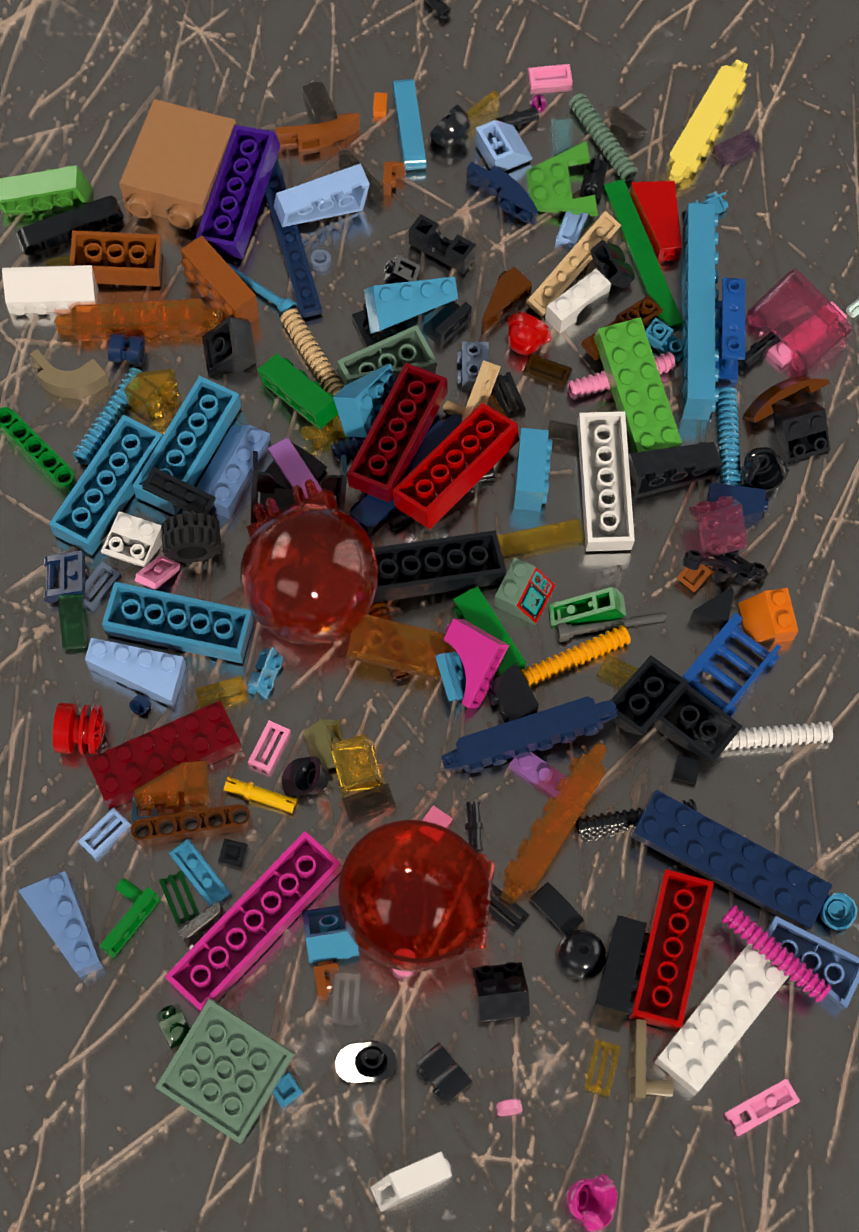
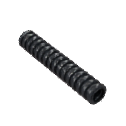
[576,799,697,838]

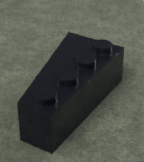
[629,442,722,497]
[589,915,649,1033]

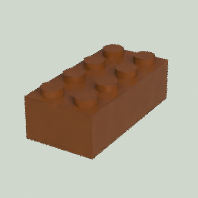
[70,231,162,287]
[181,235,259,323]

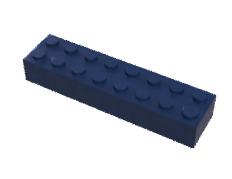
[630,789,832,930]

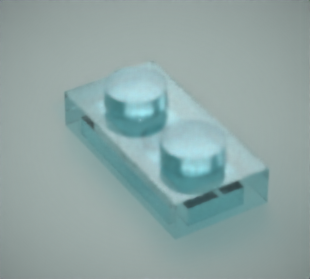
[551,119,574,157]

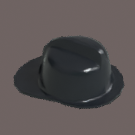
[282,756,333,796]
[335,1040,397,1083]

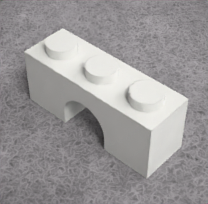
[545,269,611,334]

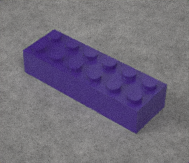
[195,125,281,259]

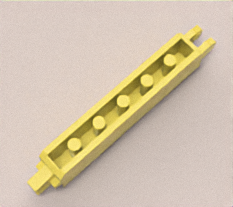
[667,59,748,187]

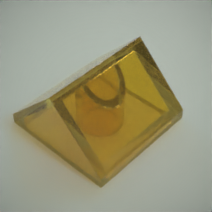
[330,734,386,792]

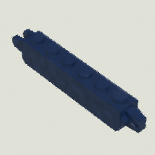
[342,413,462,543]
[441,696,618,773]

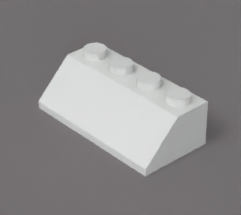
[2,265,98,315]

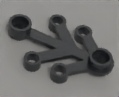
[682,541,768,586]

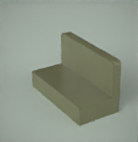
[303,719,352,770]

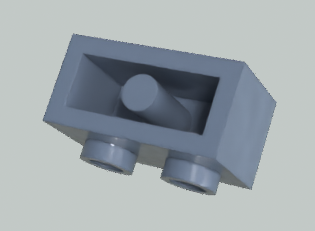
[457,342,489,392]

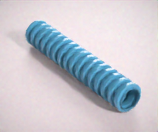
[73,367,147,465]
[717,387,742,486]

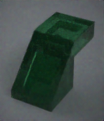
[59,594,87,650]

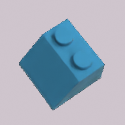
[303,903,359,963]

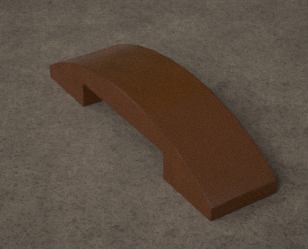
[743,376,830,423]

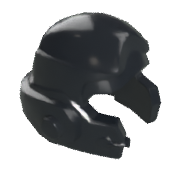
[740,447,789,492]

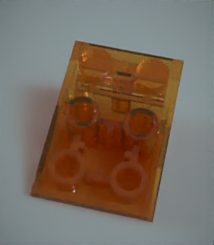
[134,761,209,811]

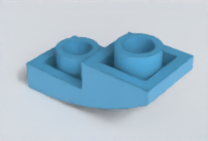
[645,318,685,364]

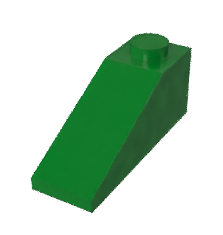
[549,587,626,627]

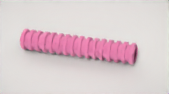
[568,352,676,400]

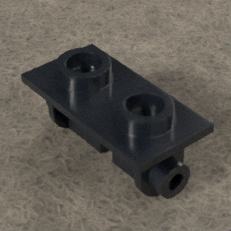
[579,154,608,200]

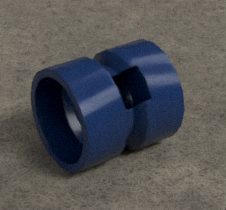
[108,333,145,366]

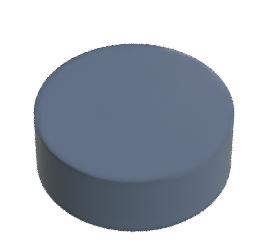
[309,249,331,272]

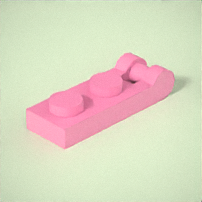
[724,1078,800,1136]

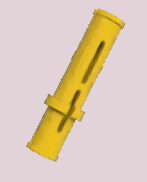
[224,776,297,814]

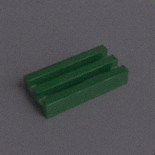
[159,870,201,926]

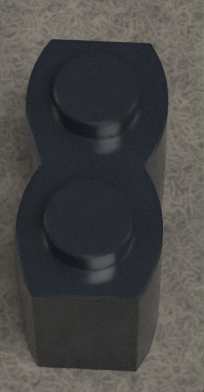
[591,240,635,288]
[416,1042,472,1104]

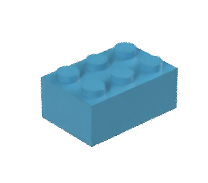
[513,428,552,512]

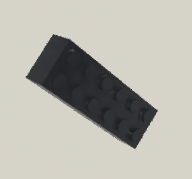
[357,530,507,604]

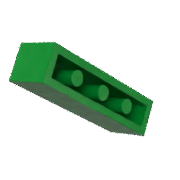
[257,353,338,430]
[451,586,526,679]

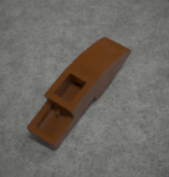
[581,295,663,361]

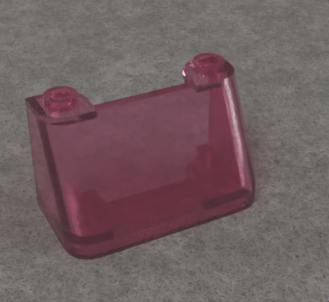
[747,269,852,376]

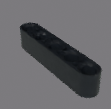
[16,196,124,256]

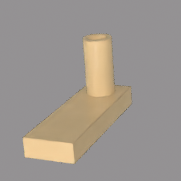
[443,360,501,423]

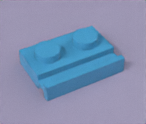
[435,652,466,702]

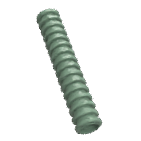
[569,93,638,181]

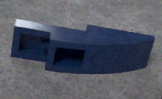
[466,161,538,226]

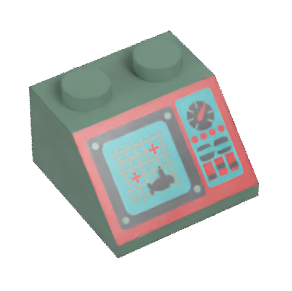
[494,558,556,626]

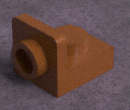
[383,161,405,196]
[677,564,714,593]
[313,960,339,1001]

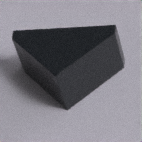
[690,587,734,629]

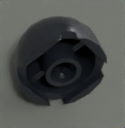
[429,104,470,148]
[556,930,606,981]

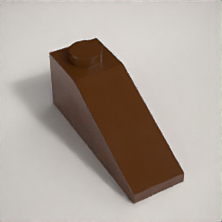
[481,266,532,333]

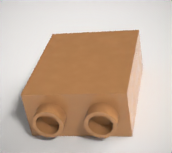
[119,99,236,229]

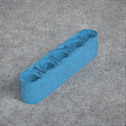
[393,79,426,171]

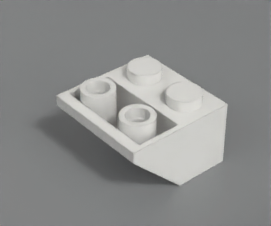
[101,511,162,567]

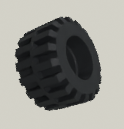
[161,513,221,562]

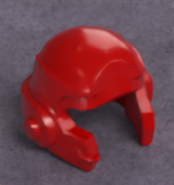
[507,312,552,355]

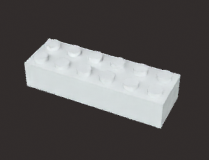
[577,411,635,551]
[654,943,789,1096]

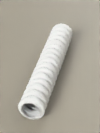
[724,721,833,751]

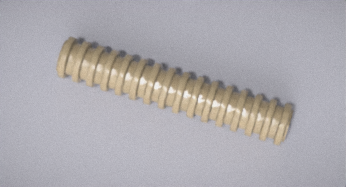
[280,309,344,396]

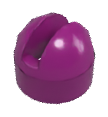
[530,94,547,113]

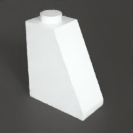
[370,1152,452,1212]

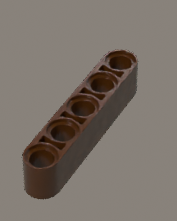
[131,804,252,846]

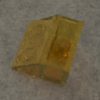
[124,369,179,424]

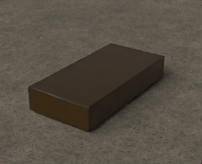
[523,354,572,390]

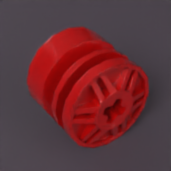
[53,702,105,756]

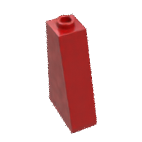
[630,180,682,261]

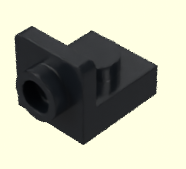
[384,254,421,282]

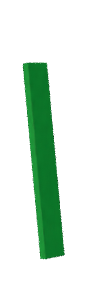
[603,179,683,329]

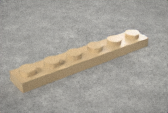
[525,211,621,317]

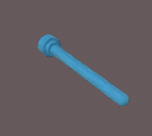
[227,263,297,314]

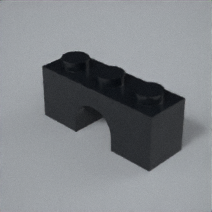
[409,214,476,274]

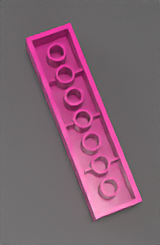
[164,831,342,1013]

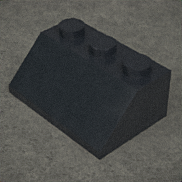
[610,655,688,736]

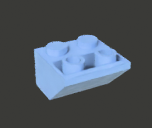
[475,120,532,171]

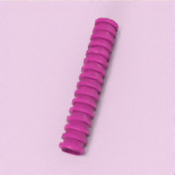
[721,905,831,1003]

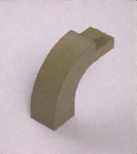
[30,349,110,399]

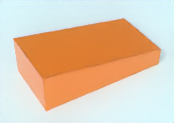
[373,92,388,117]

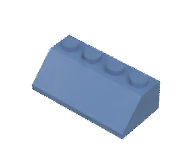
[196,425,272,520]

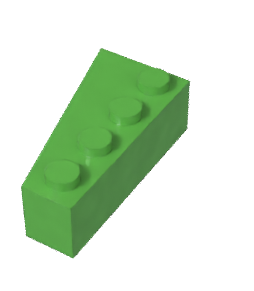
[0,165,94,213]

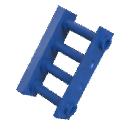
[715,278,745,384]
[682,613,781,717]

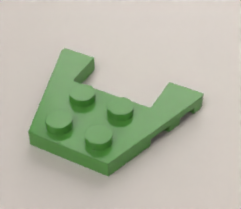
[526,142,598,216]

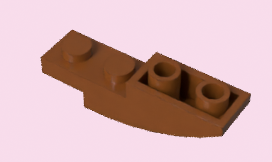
[275,113,360,152]

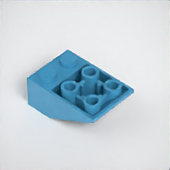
[333,364,396,438]

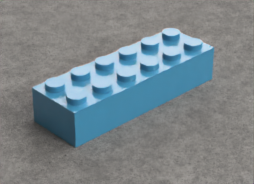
[133,376,241,515]
[49,414,163,555]
[102,582,254,663]

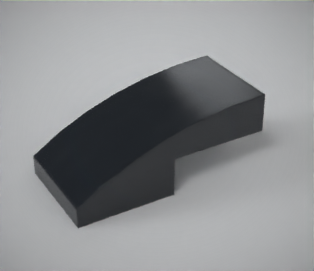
[529,882,584,936]

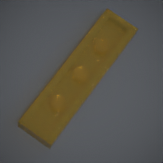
[497,518,585,559]

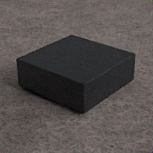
[672,755,701,785]
[218,838,248,869]

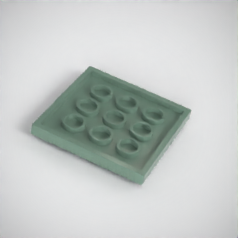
[155,999,296,1144]

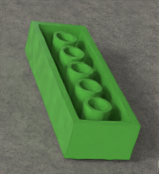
[594,317,682,453]

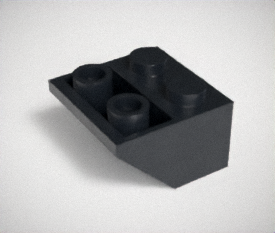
[773,401,831,463]
[472,962,530,1022]

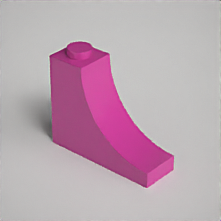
[443,618,509,708]

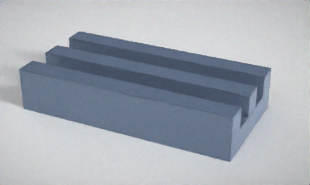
[74,561,122,612]

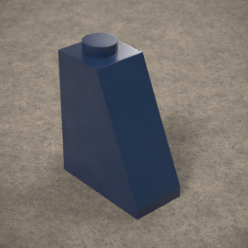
[704,482,769,534]

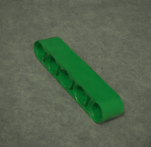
[0,407,77,494]

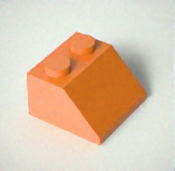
[738,588,798,648]

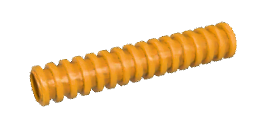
[520,625,631,688]

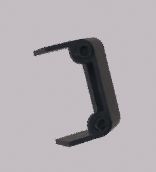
[250,451,347,533]

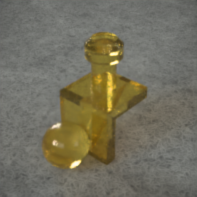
[301,415,345,450]

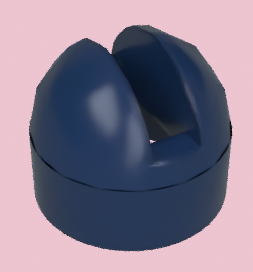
[129,694,151,715]

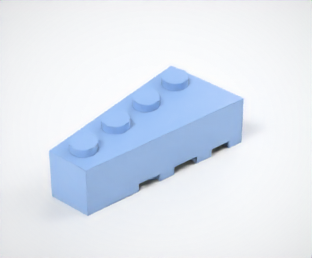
[274,163,370,227]
[85,638,186,710]

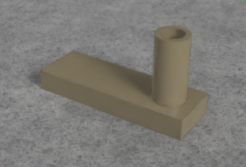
[629,1019,674,1101]

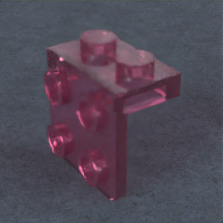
[689,496,748,557]

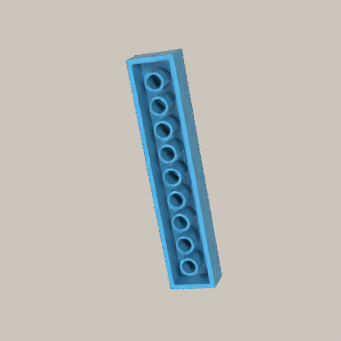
[682,203,719,420]

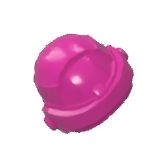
[567,1174,618,1232]

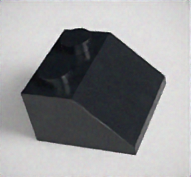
[202,316,257,376]
[487,664,539,724]

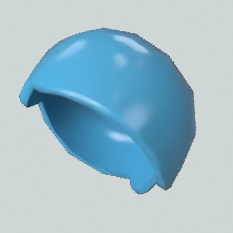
[819,892,857,930]

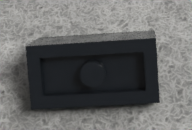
[423,301,472,345]

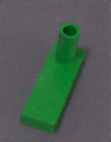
[100,878,161,959]

